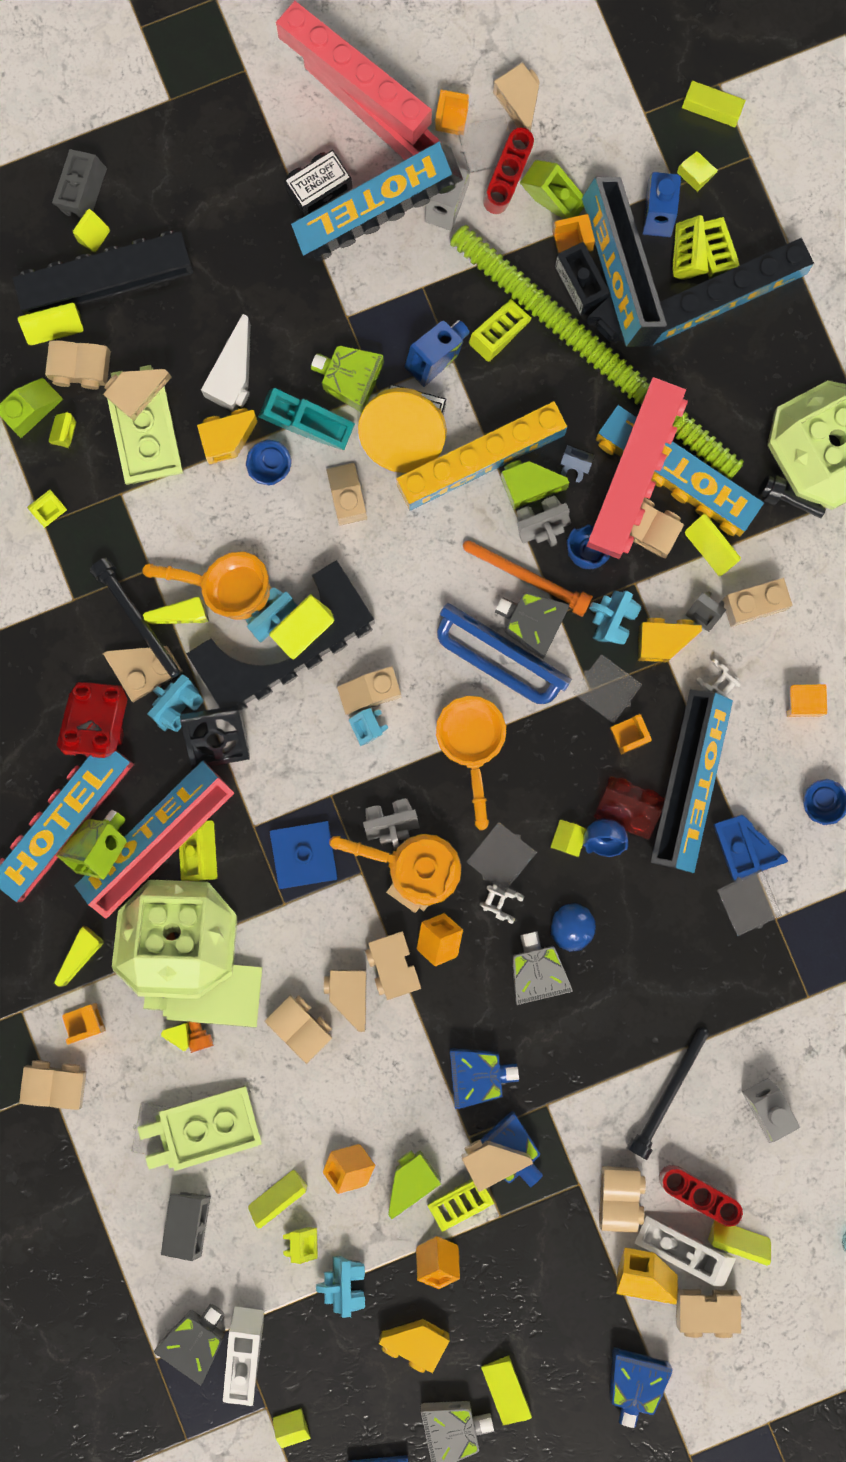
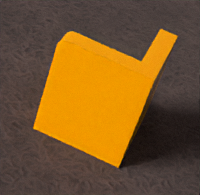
[435,90,469,136]
[552,214,595,254]
[786,684,827,717]
[610,714,652,755]
[417,913,463,966]
[62,1003,106,1045]
[323,1144,375,1194]
[416,1236,460,1289]

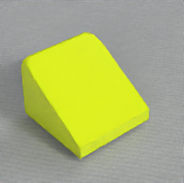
[677,151,718,192]
[73,209,110,252]
[49,412,77,448]

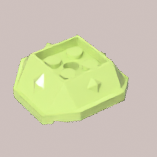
[767,380,846,510]
[112,880,237,999]

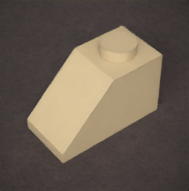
[493,62,540,131]
[103,369,172,421]
[326,463,367,526]
[337,666,402,715]
[324,969,367,1032]
[461,1140,533,1192]

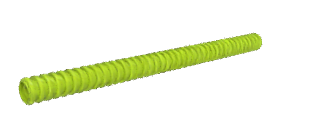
[450,225,744,480]

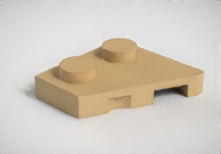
[103,646,183,703]

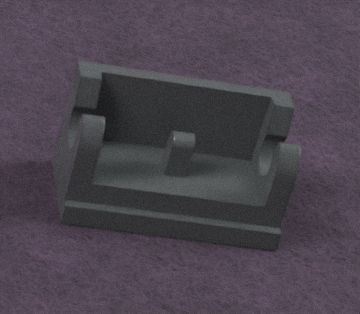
[52,149,107,218]
[161,1192,211,1261]

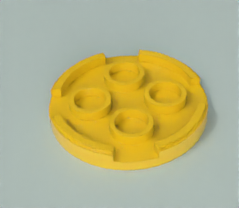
[358,388,447,473]

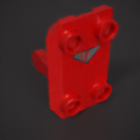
[57,682,127,758]

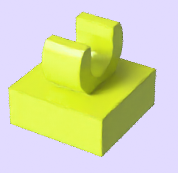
[283,1227,318,1264]

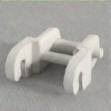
[695,658,740,698]
[480,884,524,924]

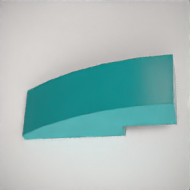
[258,388,355,450]

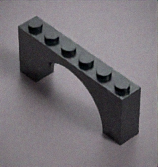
[186,560,375,713]

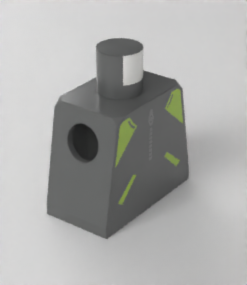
[495,592,569,659]
[153,1304,225,1386]

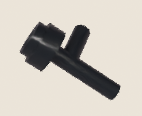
[758,474,826,519]

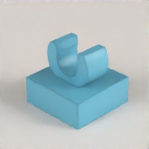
[349,708,388,746]

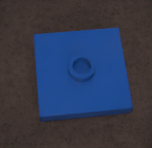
[270,821,338,889]

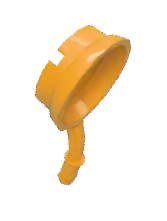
[142,552,270,620]
[436,696,506,830]
[329,834,461,905]

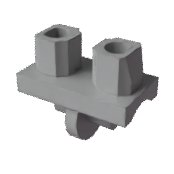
[517,496,571,547]
[363,798,419,850]

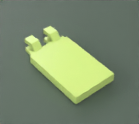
[107,365,183,485]
[143,965,262,1028]
[137,1086,262,1171]

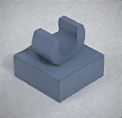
[561,445,595,483]

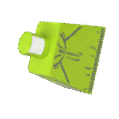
[311,346,384,413]
[56,810,127,880]

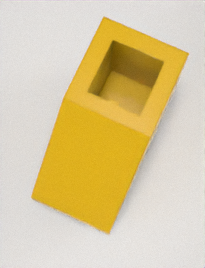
[197,408,257,465]
[638,618,702,662]
[616,1247,678,1305]
[379,1319,450,1374]

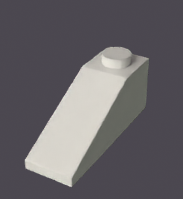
[201,314,251,412]
[635,1216,736,1286]
[223,1307,265,1406]

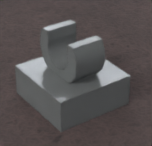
[686,591,726,632]

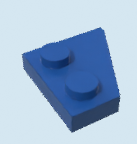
[713,815,788,880]

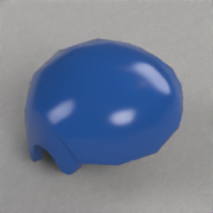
[245,439,292,486]
[567,524,610,569]
[803,779,846,825]
[583,819,628,857]
[550,903,596,952]

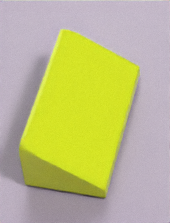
[682,81,746,127]
[18,302,84,345]
[685,514,741,576]
[269,594,334,660]
[179,821,217,881]
[248,1170,308,1229]
[708,1220,771,1266]
[481,1356,532,1425]

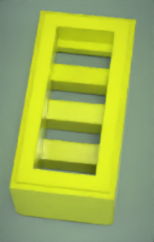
[673,215,709,280]
[704,217,740,279]
[469,299,532,362]
[143,597,209,624]
[54,926,104,987]
[427,1179,495,1232]

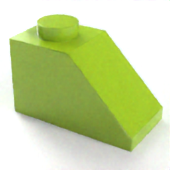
[520,160,584,219]
[0,378,63,438]
[501,460,569,510]
[388,1150,441,1220]

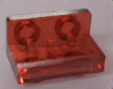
[594,777,664,840]

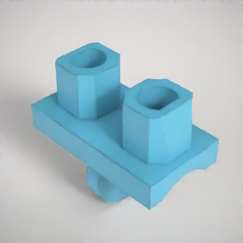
[245,587,298,643]
[589,591,641,645]
[148,674,204,732]
[316,1256,365,1318]

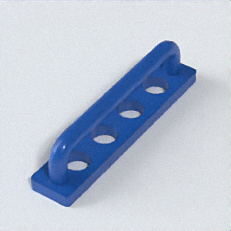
[437,603,572,704]

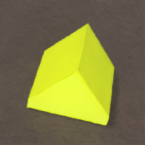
[27,490,67,528]
[550,820,586,857]
[161,1022,190,1051]
[273,1408,311,1448]

